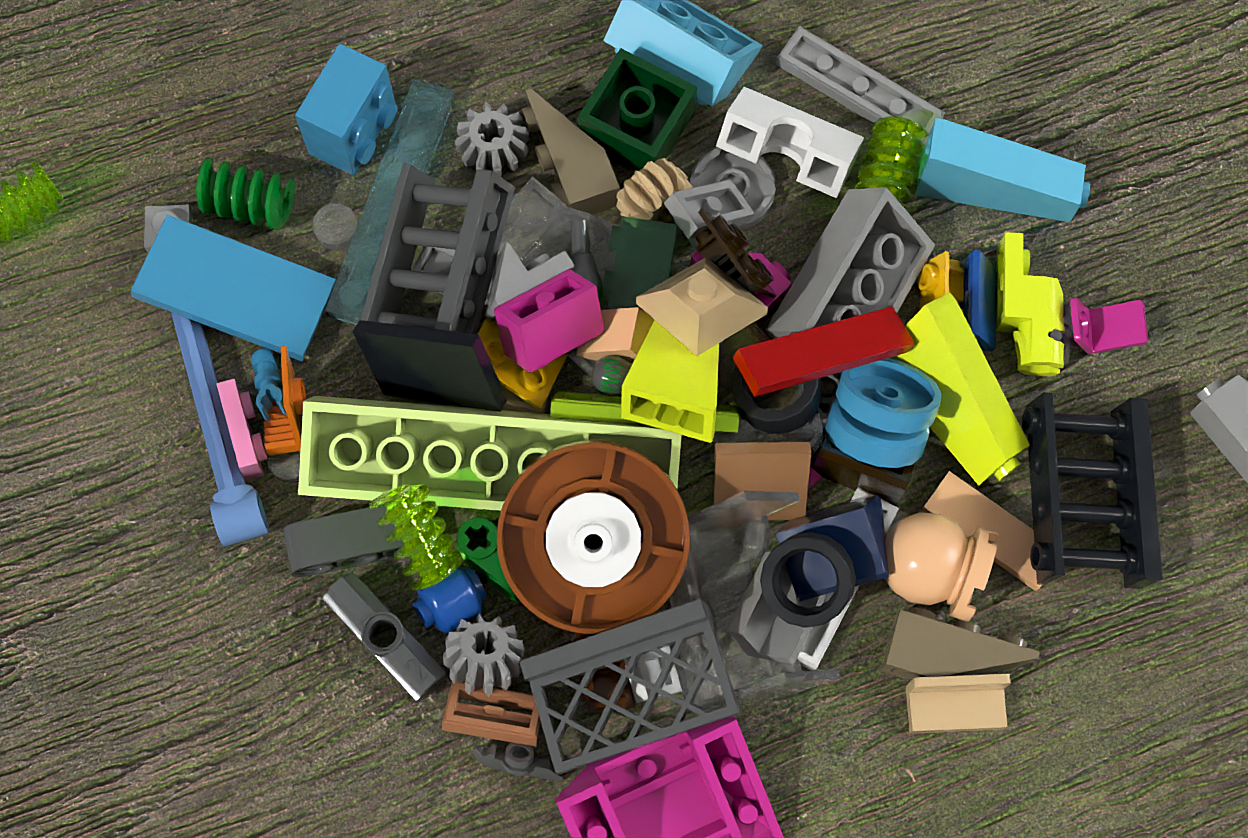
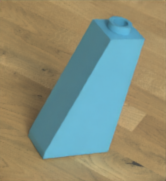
[915,118,1090,222]

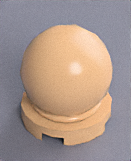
[884,513,998,622]

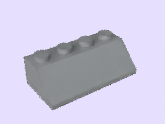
[765,187,935,382]

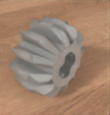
[455,101,529,176]
[443,612,525,697]

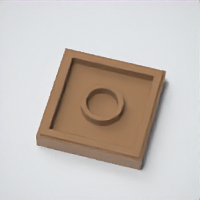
[712,442,811,521]

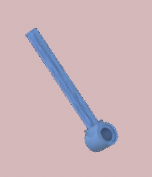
[171,312,270,547]

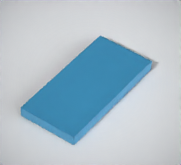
[131,215,336,362]

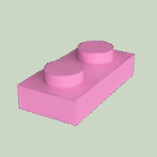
[216,379,268,481]

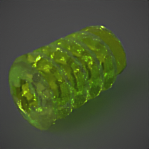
[855,116,928,210]
[0,160,66,243]
[369,483,463,590]

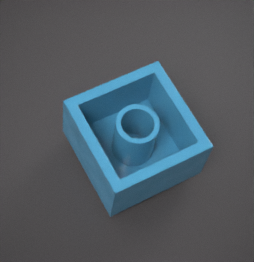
[295,43,397,176]

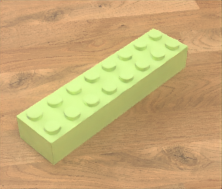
[298,396,682,511]

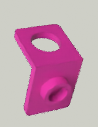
[1070,298,1148,354]

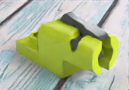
[996,232,1073,377]

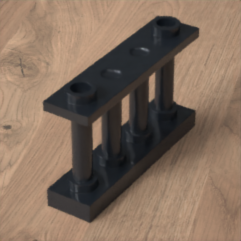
[1022,392,1163,589]

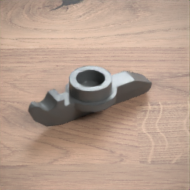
[473,743,564,781]

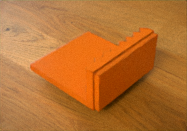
[263,345,307,456]

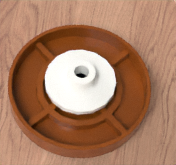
[497,440,690,634]

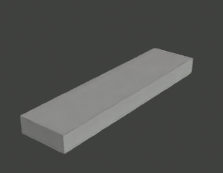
[775,26,945,151]

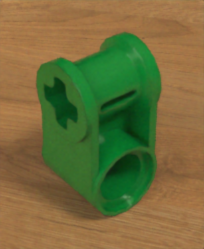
[457,517,519,602]

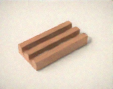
[442,682,541,747]

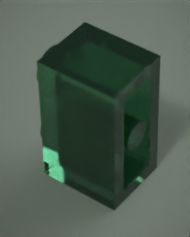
[602,216,678,311]

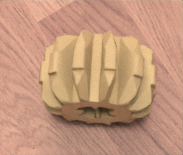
[616,158,692,234]

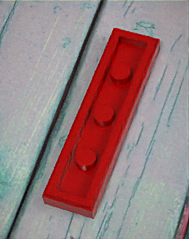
[733,306,915,397]

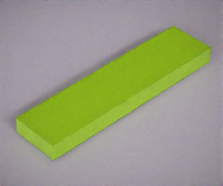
[550,391,740,433]

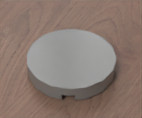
[690,148,776,230]

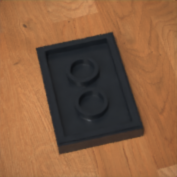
[352,320,507,412]

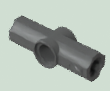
[322,571,448,703]

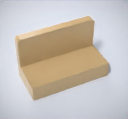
[905,674,1011,734]

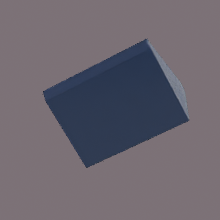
[775,495,889,601]

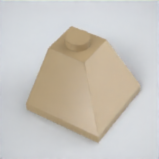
[636,257,768,356]

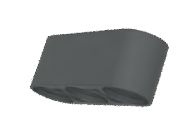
[283,502,425,577]

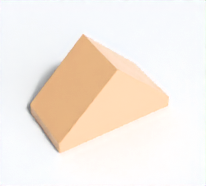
[576,307,654,363]

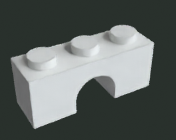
[716,87,864,198]

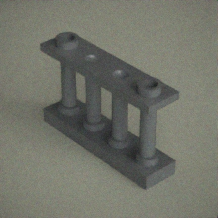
[360,163,515,334]

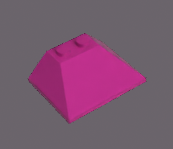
[555,717,784,838]

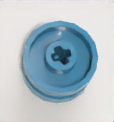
[825,358,942,468]

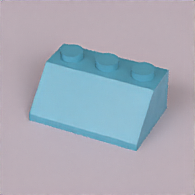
[603,0,763,107]

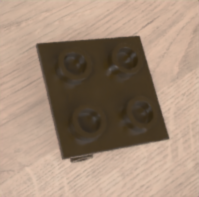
[696,209,777,300]

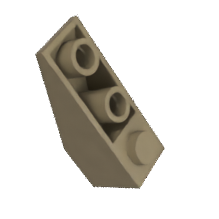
[521,88,620,222]
[879,607,1040,681]

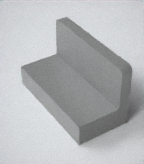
[727,552,827,664]

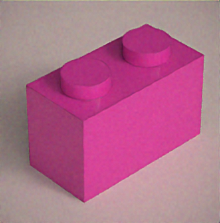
[494,269,605,372]

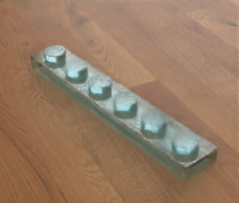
[325,79,455,325]

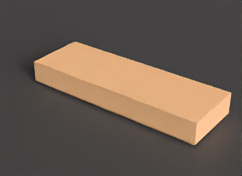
[921,471,1042,591]

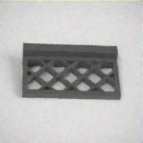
[519,599,741,775]

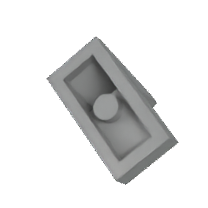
[664,180,755,251]
[485,242,575,322]

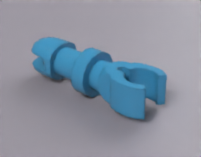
[251,348,287,421]

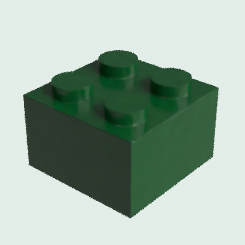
[577,48,698,171]

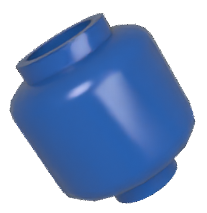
[413,564,487,634]

